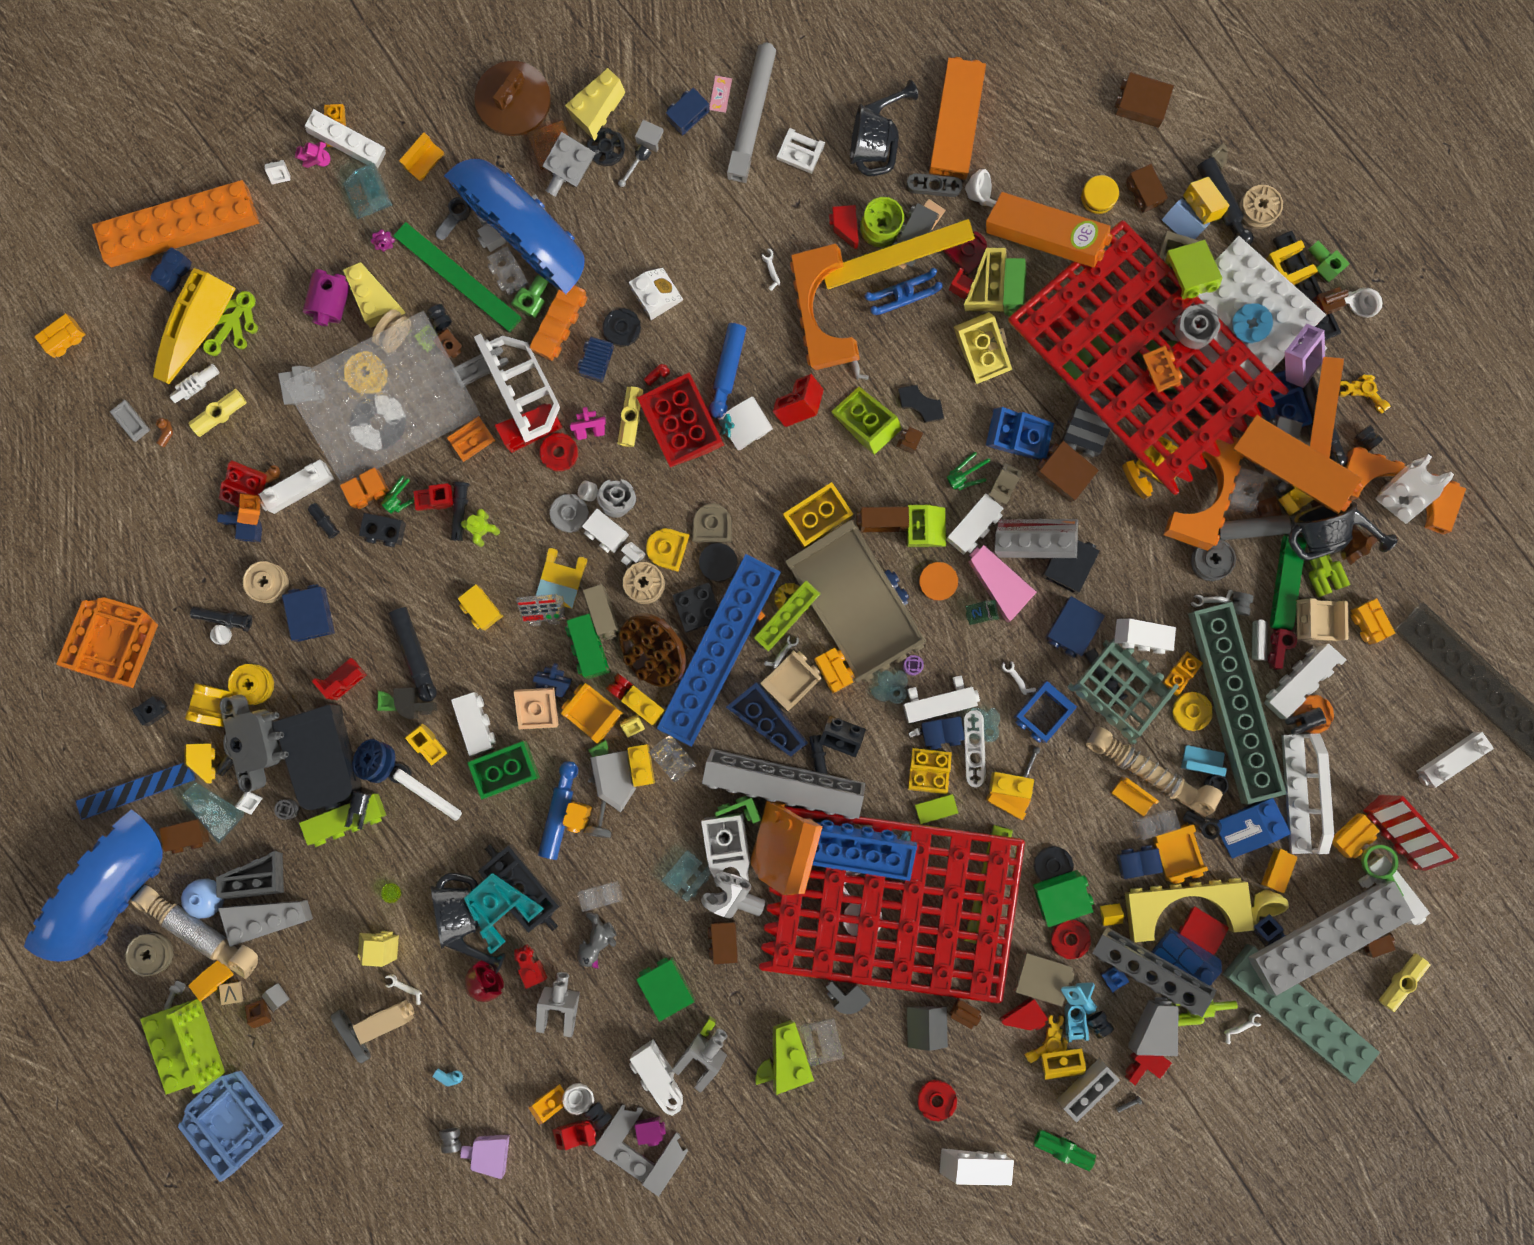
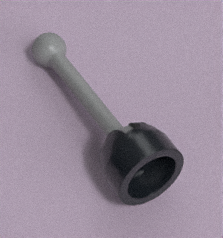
[618,144,652,187]

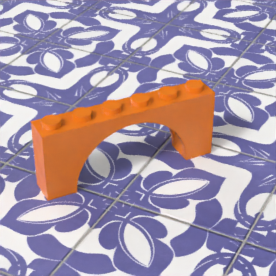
[790,244,860,370]
[1163,425,1243,551]
[1345,447,1466,535]

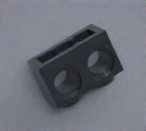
[359,513,406,548]

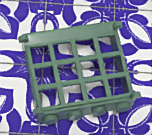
[1068,637,1179,744]

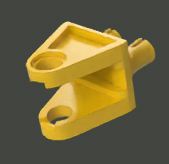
[1266,240,1318,285]
[185,683,233,727]

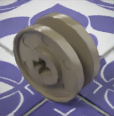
[125,932,174,977]

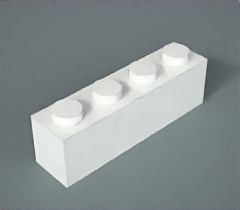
[305,109,386,170]

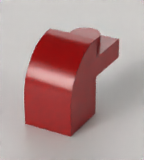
[413,483,453,511]
[1125,1052,1172,1086]
[553,1120,596,1151]

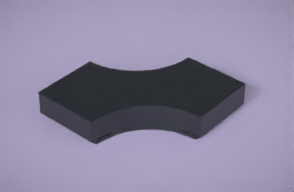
[898,385,944,423]

